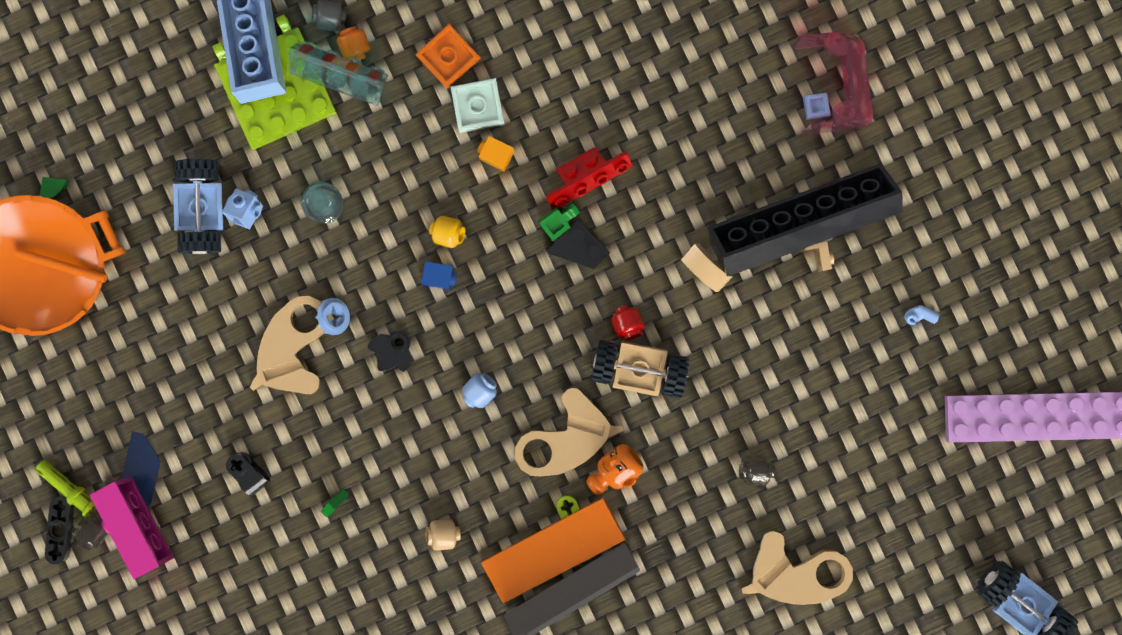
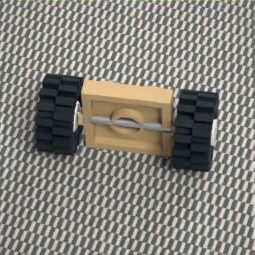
[591,340,689,398]

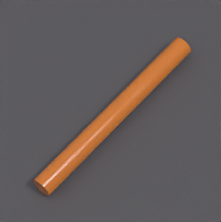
[14,248,108,283]

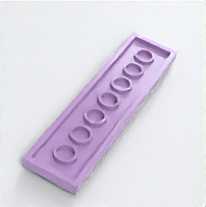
[945,392,1122,442]

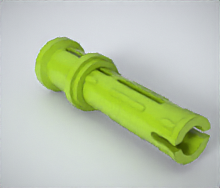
[35,460,96,518]

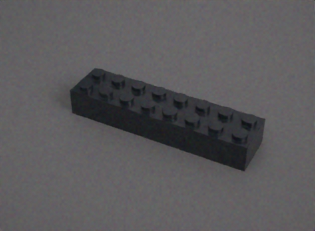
[707,163,903,277]

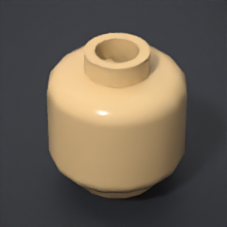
[426,519,461,551]

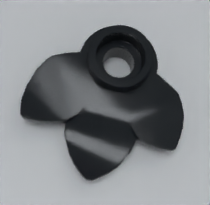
[368,331,412,372]

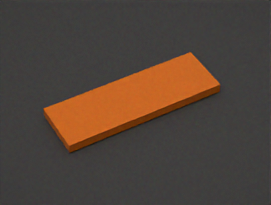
[481,497,626,603]

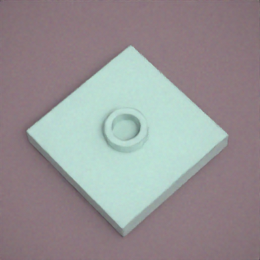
[451,78,505,133]

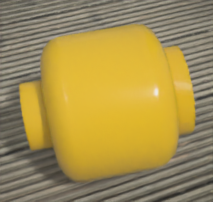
[429,216,466,248]

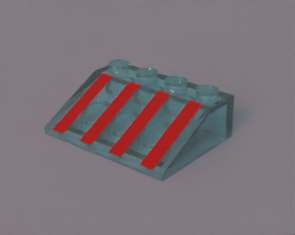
[289,41,388,106]

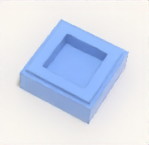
[803,93,831,120]

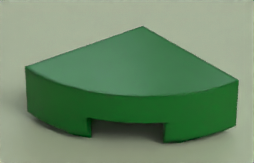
[40,177,69,199]
[320,489,349,517]

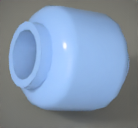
[462,374,497,408]

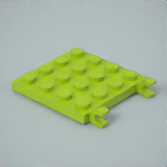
[212,15,337,150]

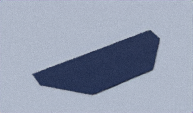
[122,432,161,507]

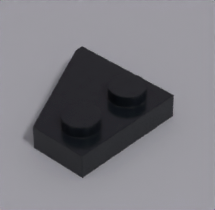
[546,220,610,269]

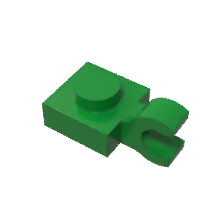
[538,202,580,241]

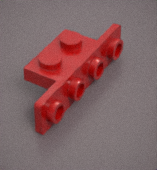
[546,147,632,210]

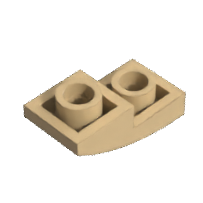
[681,243,733,292]

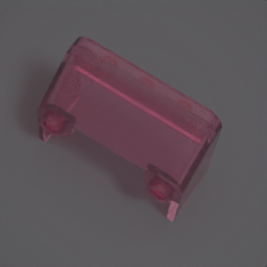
[793,32,873,135]

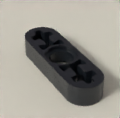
[45,496,75,564]

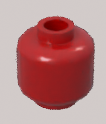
[611,305,645,341]

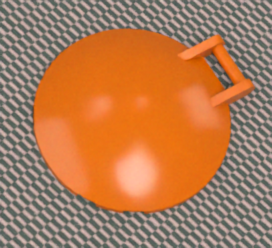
[0,195,126,336]

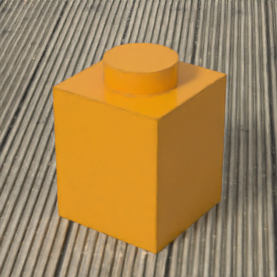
[477,136,515,172]

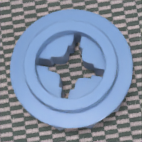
[315,298,350,335]

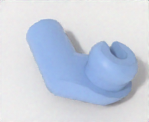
[904,305,940,325]

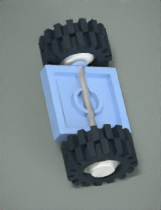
[173,158,223,254]
[976,561,1078,635]

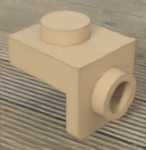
[801,242,834,272]

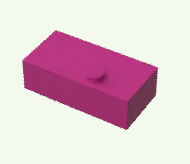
[90,477,174,579]

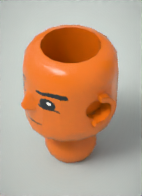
[587,444,644,495]

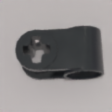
[226,452,271,497]

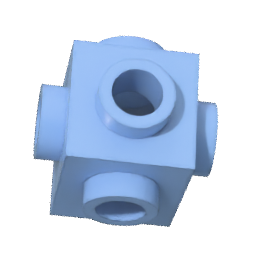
[222,189,263,230]

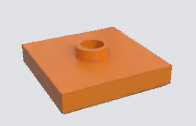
[415,24,481,89]

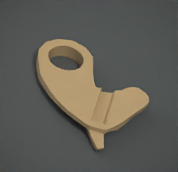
[250,296,329,394]
[515,388,624,476]

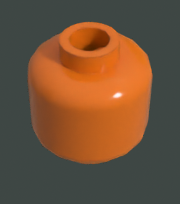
[336,26,371,62]

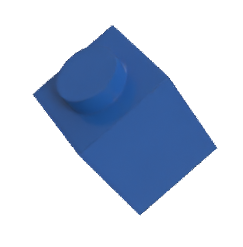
[421,261,458,290]

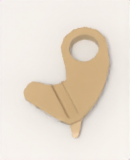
[742,531,853,605]

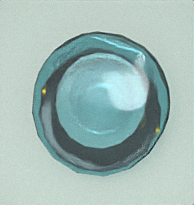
[301,182,343,224]

